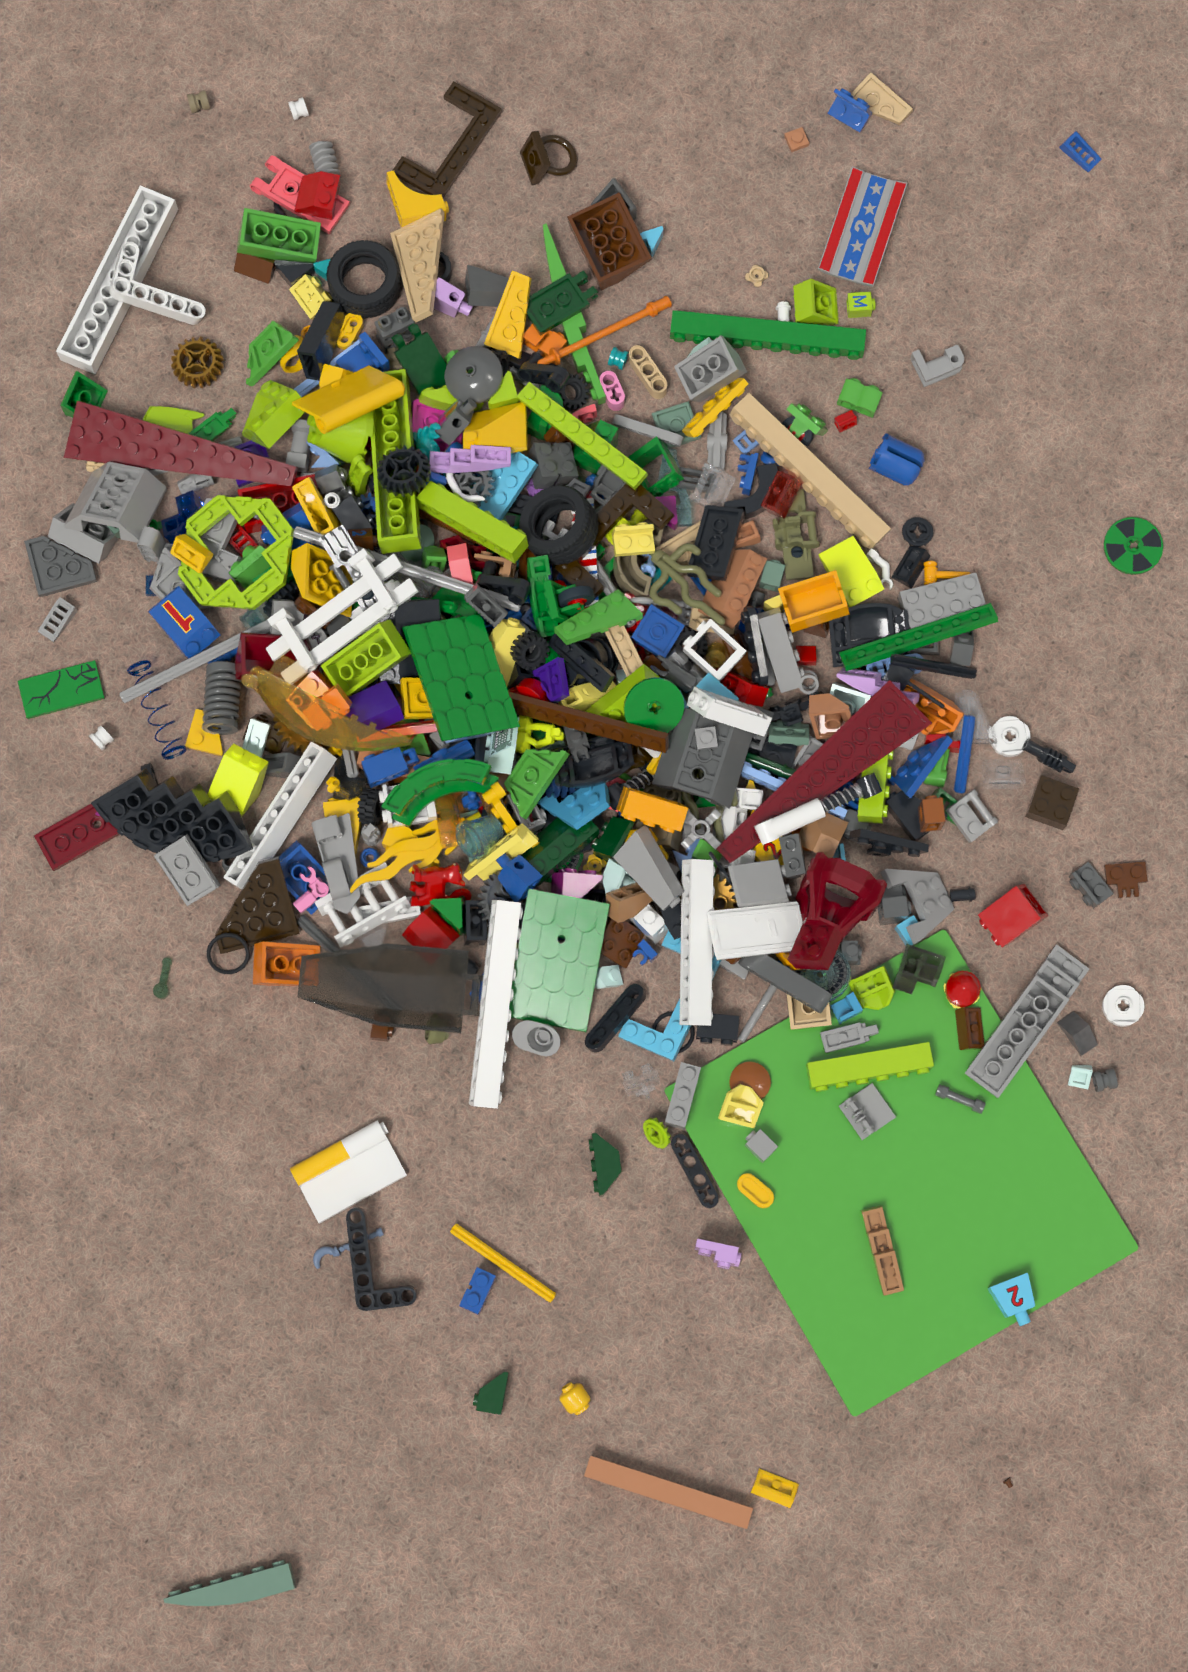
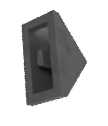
[1057,1011,1098,1056]

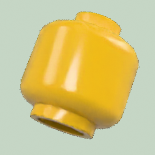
[559,1382,590,1415]

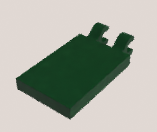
[527,271,598,336]
[391,323,447,396]

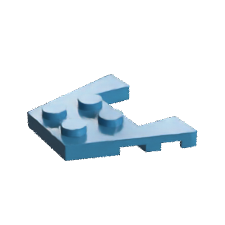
[538,783,610,830]

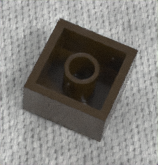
[1025,775,1079,830]

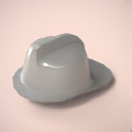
[512,1020,561,1056]

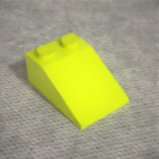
[818,536,884,608]

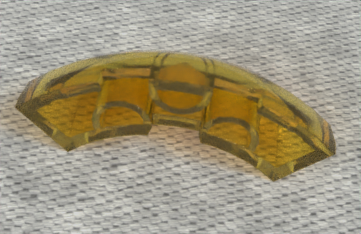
[434,793,465,849]

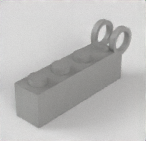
[757,607,819,694]

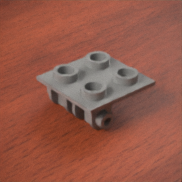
[839,1083,896,1140]

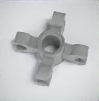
[681,808,721,849]

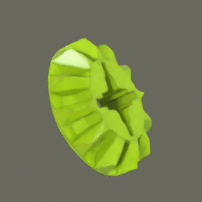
[643,1117,671,1149]

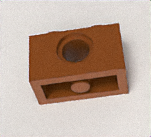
[918,795,946,832]

